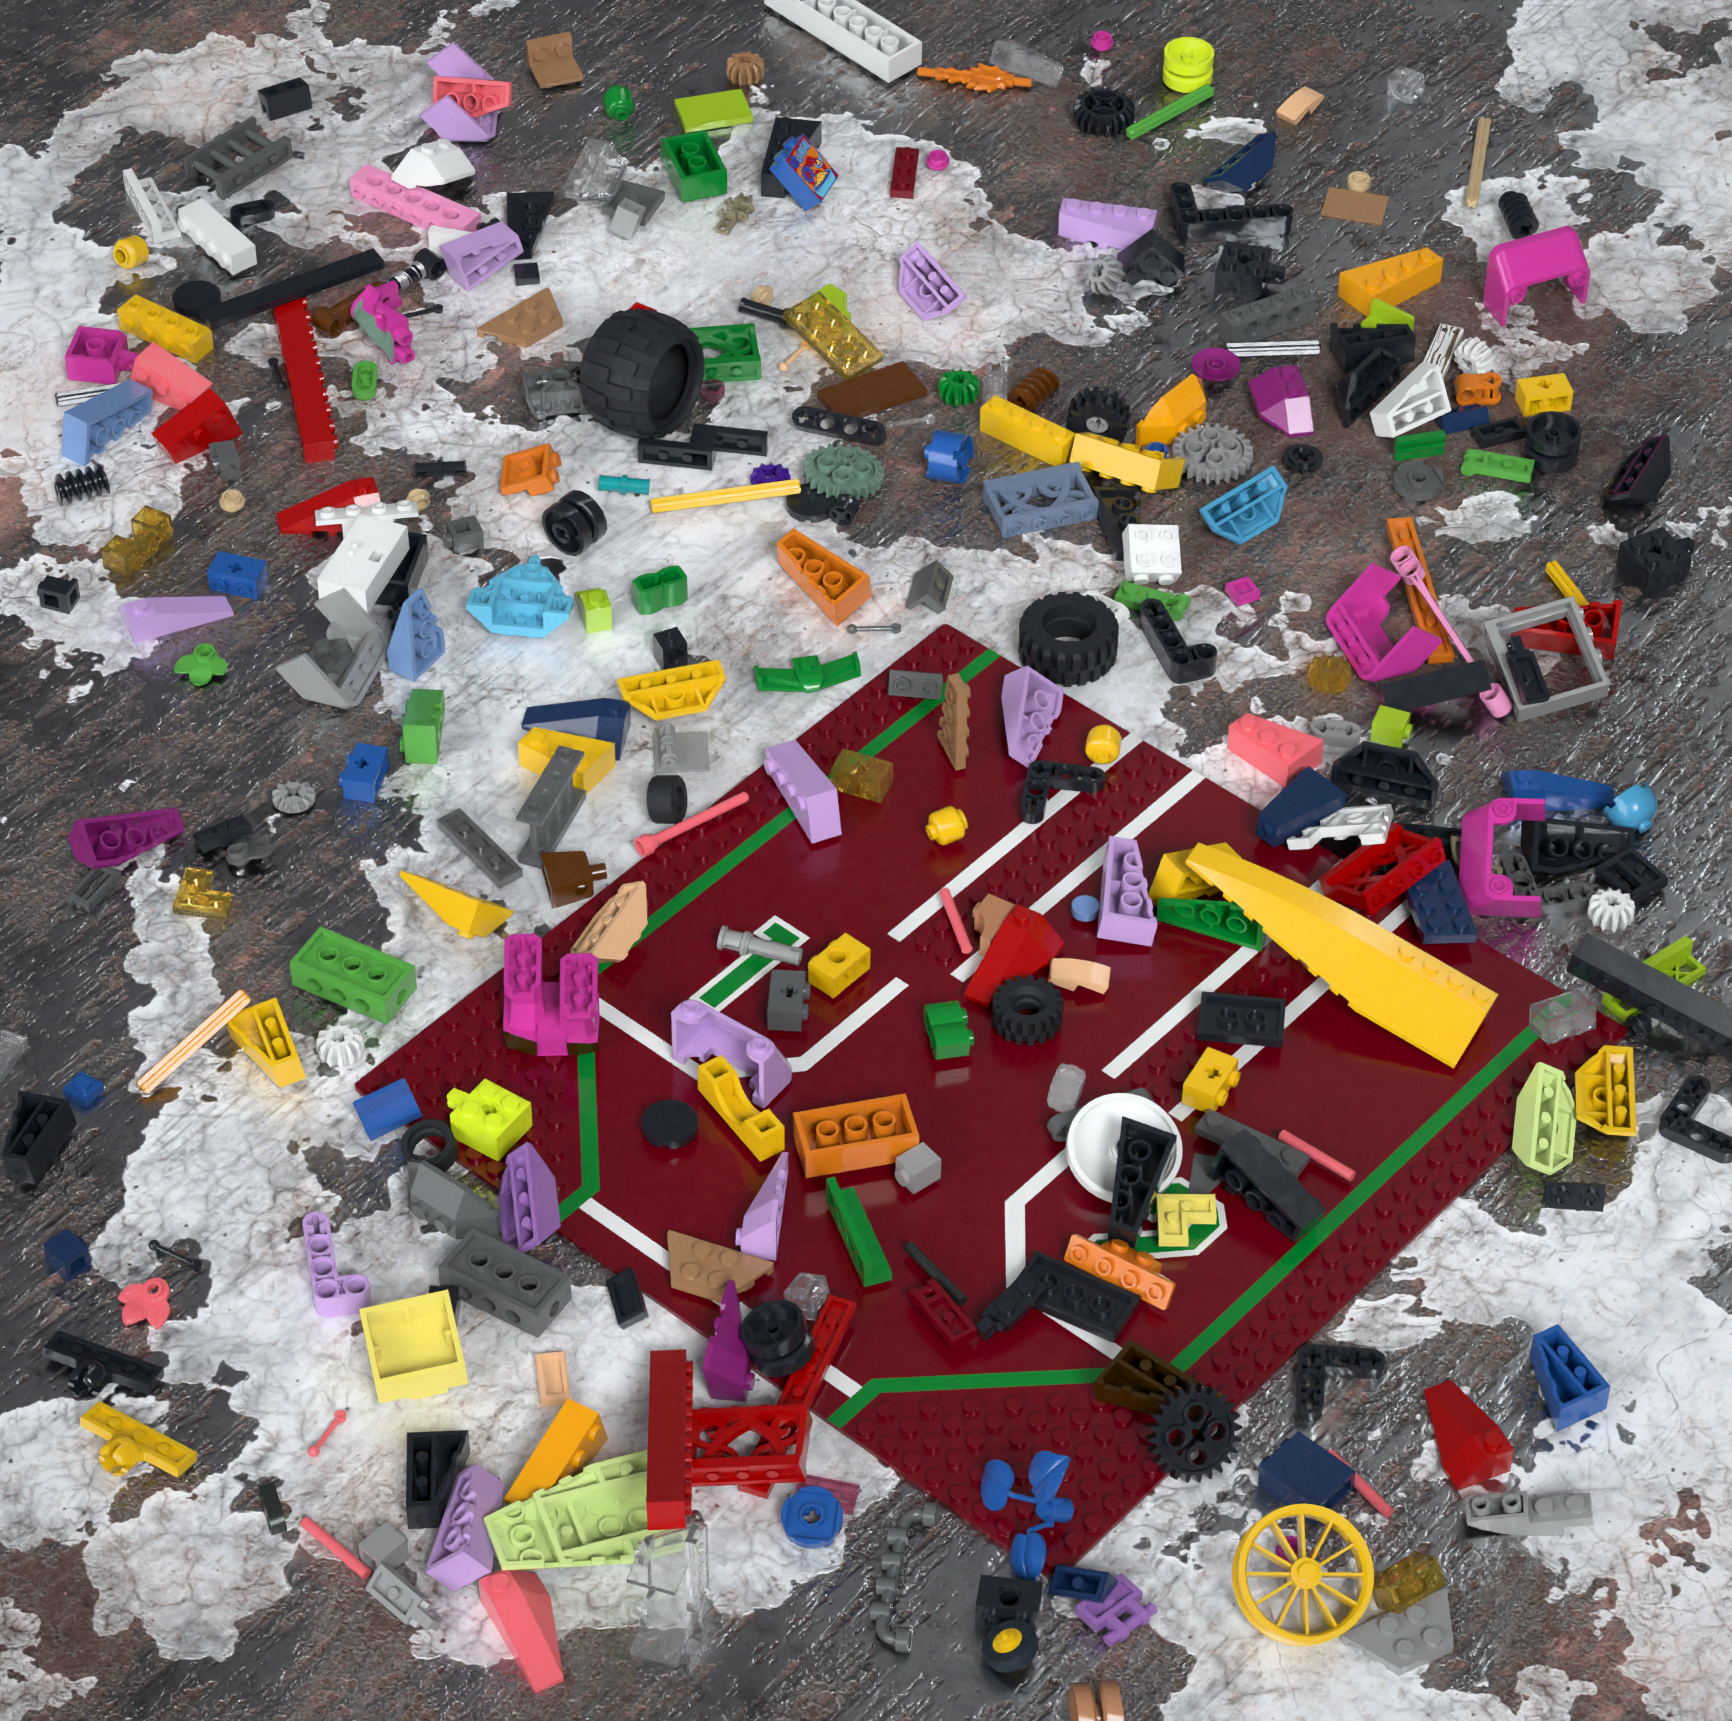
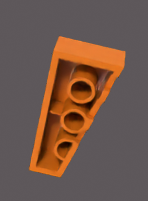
[776,528,872,626]

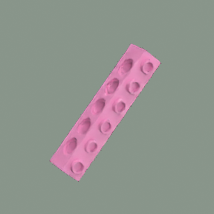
[350,164,481,232]

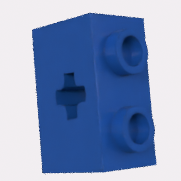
[207,551,269,600]
[339,743,389,803]

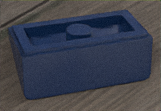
[1434,403,1490,434]
[1047,1564,1118,1603]

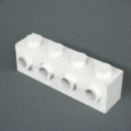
[178,198,257,275]

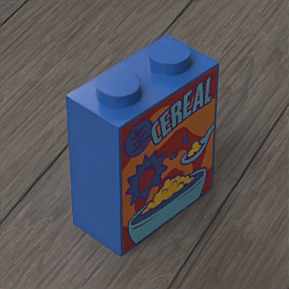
[769,134,839,211]

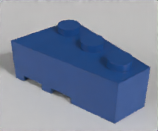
[1530,1324,1611,1432]

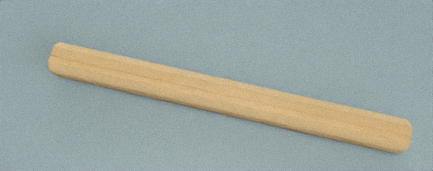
[1465,117,1491,209]

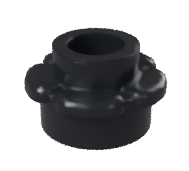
[1626,1013,1652,1040]

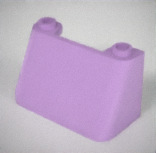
[671,1000,792,1109]

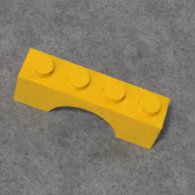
[697,1055,785,1162]

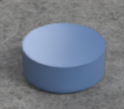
[1071,895,1099,922]

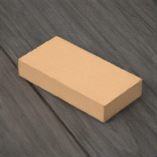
[535,1351,571,1408]

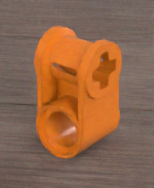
[1453,372,1502,406]

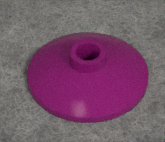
[1191,348,1241,381]

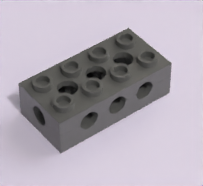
[438,1228,572,1338]

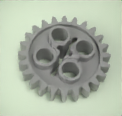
[1172,423,1253,485]

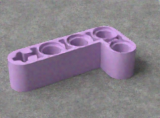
[302,1211,371,1318]

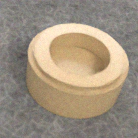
[1347,171,1371,192]

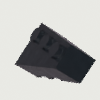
[1329,323,1416,372]
[406,1430,470,1529]

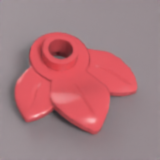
[118,1278,170,1330]

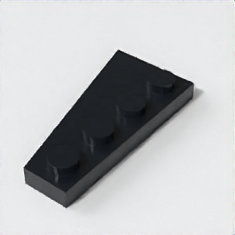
[507,191,555,260]
[1092,487,1141,561]

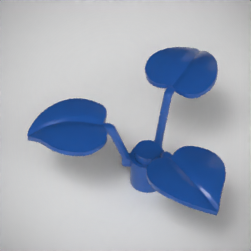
[981,1451,1074,1581]

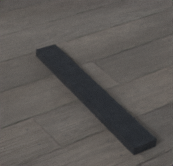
[199,248,385,330]

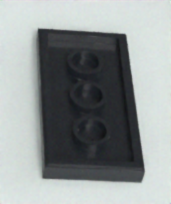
[1017,1251,1141,1343]

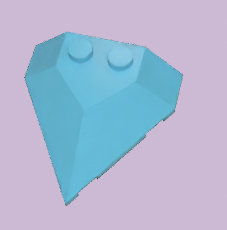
[466,554,574,638]

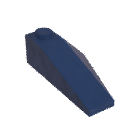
[521,698,631,761]

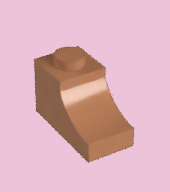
[972,893,1015,957]

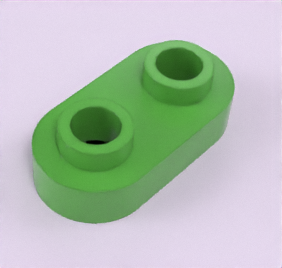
[352,361,378,401]

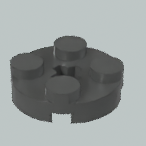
[1393,460,1444,504]
[308,638,354,677]

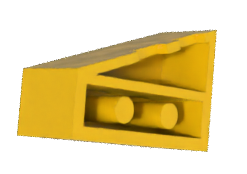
[1148,842,1242,908]
[226,997,306,1088]

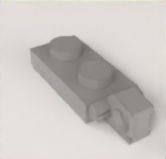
[365,1562,443,1631]

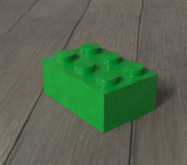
[661,130,727,203]

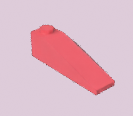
[433,76,512,118]
[479,1569,564,1693]

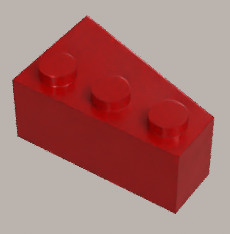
[151,388,243,464]

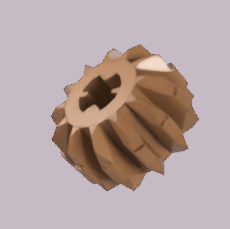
[726,51,764,87]

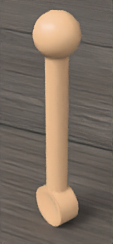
[779,341,810,372]

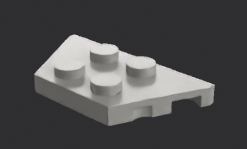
[1341,1588,1454,1676]

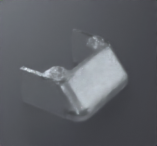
[626,1521,709,1667]

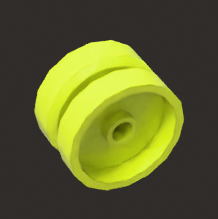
[1163,37,1214,93]

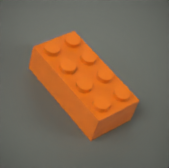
[793,1093,919,1178]

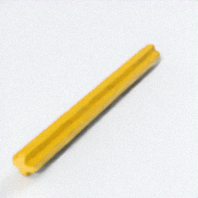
[651,479,801,513]

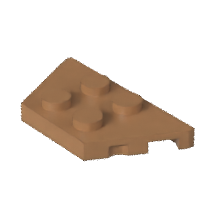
[477,287,563,348]
[667,1230,774,1303]

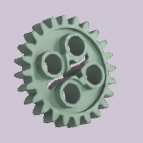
[802,443,884,501]

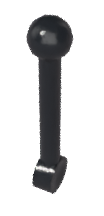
[400,304,443,318]
[268,357,287,391]
[148,1239,202,1272]

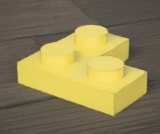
[1156,1194,1217,1247]

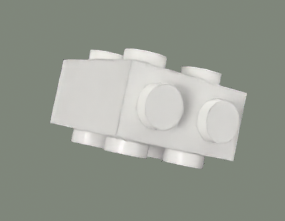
[1122,524,1182,585]

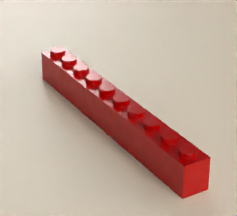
[272,296,339,464]
[646,1349,693,1530]

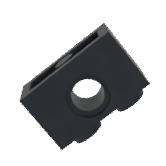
[975,1574,1043,1631]

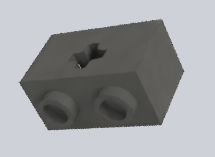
[767,969,811,1032]

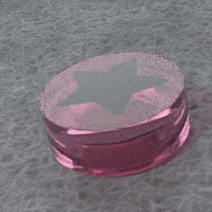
[700,379,725,402]

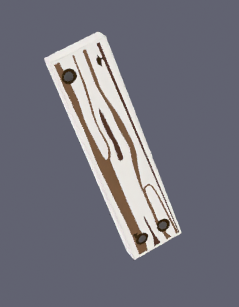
[1423,323,1464,380]

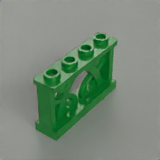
[689,323,761,384]

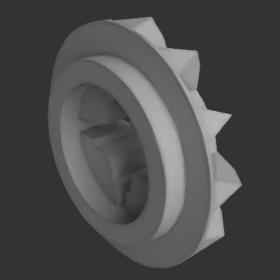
[272,778,315,813]

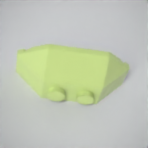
[1512,1062,1576,1175]

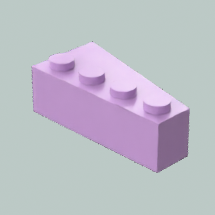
[1058,198,1157,251]
[764,740,842,843]
[1097,836,1158,947]
[425,1463,504,1592]

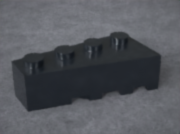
[761,117,822,198]
[1108,1116,1177,1249]
[1207,1128,1326,1243]

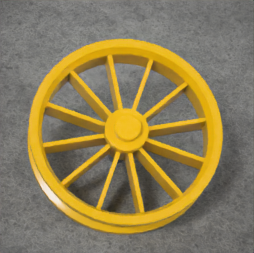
[1231,1504,1374,1647]

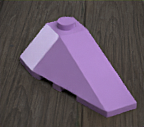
[1001,666,1064,768]
[736,1152,788,1261]

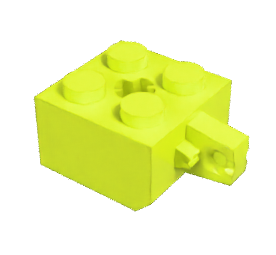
[447,1079,533,1161]

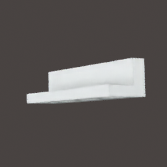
[123,168,181,243]

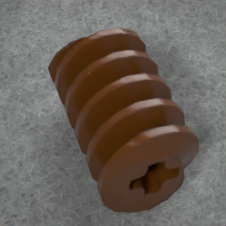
[1007,367,1060,412]

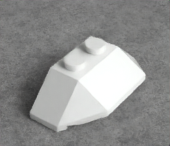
[391,138,475,189]

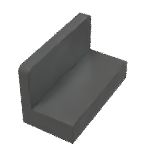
[906,560,954,614]

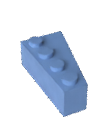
[62,379,153,467]

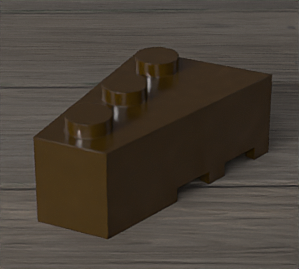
[1094,1339,1199,1418]

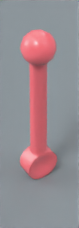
[308,1410,347,1457]

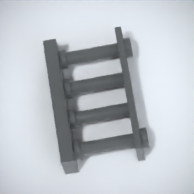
[183,116,293,200]
[516,745,586,869]

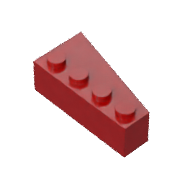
[1511,600,1622,660]

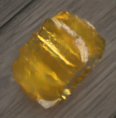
[1307,653,1352,696]

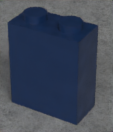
[1258,1431,1356,1526]

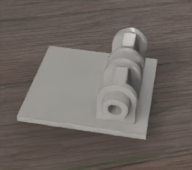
[654,722,710,773]

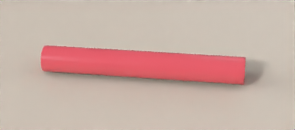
[939,888,972,954]
[1278,1130,1356,1181]
[1328,1449,1394,1518]
[300,1516,372,1579]

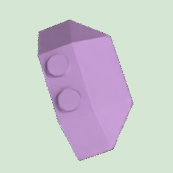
[898,241,967,321]

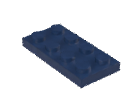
[1397,860,1478,944]

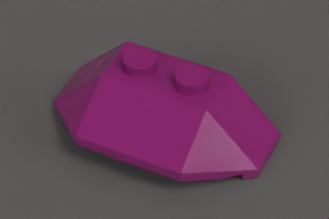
[1248,365,1313,438]

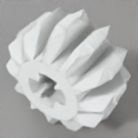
[1454,337,1496,374]
[1588,887,1635,933]
[316,1022,365,1070]

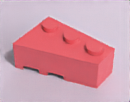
[130,342,213,410]
[1227,713,1324,788]

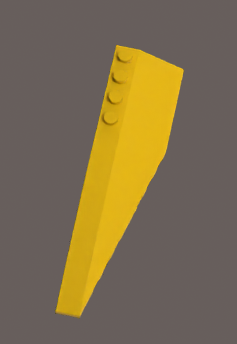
[1185,842,1498,1068]

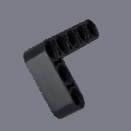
[1169,182,1293,243]

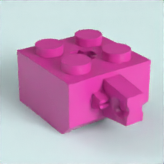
[65,326,140,385]

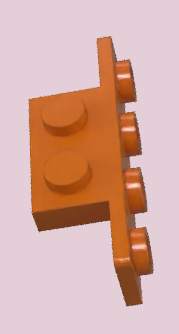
[1064,1234,1176,1310]

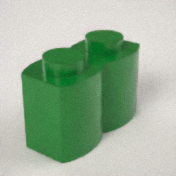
[633,565,688,615]
[924,1000,974,1060]

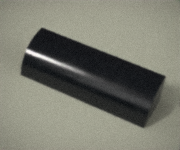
[1381,659,1492,711]

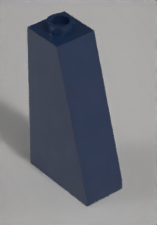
[1255,766,1347,848]

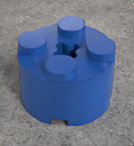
[924,430,974,484]

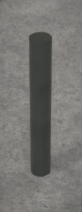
[904,1242,967,1306]

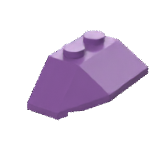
[498,1142,561,1253]

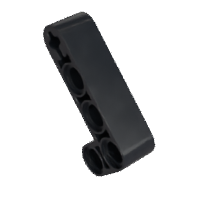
[1139,598,1217,684]

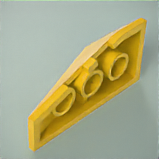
[399,870,513,939]

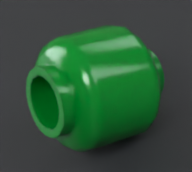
[603,85,635,121]

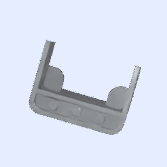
[275,588,390,709]

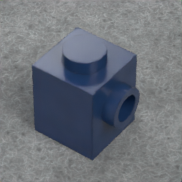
[43,1228,92,1282]

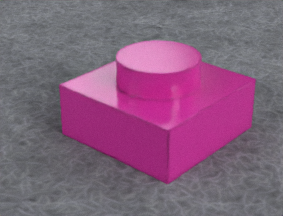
[1225,576,1261,607]

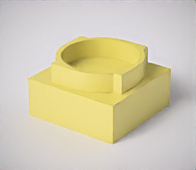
[359,1289,468,1404]

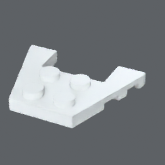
[1287,804,1393,850]

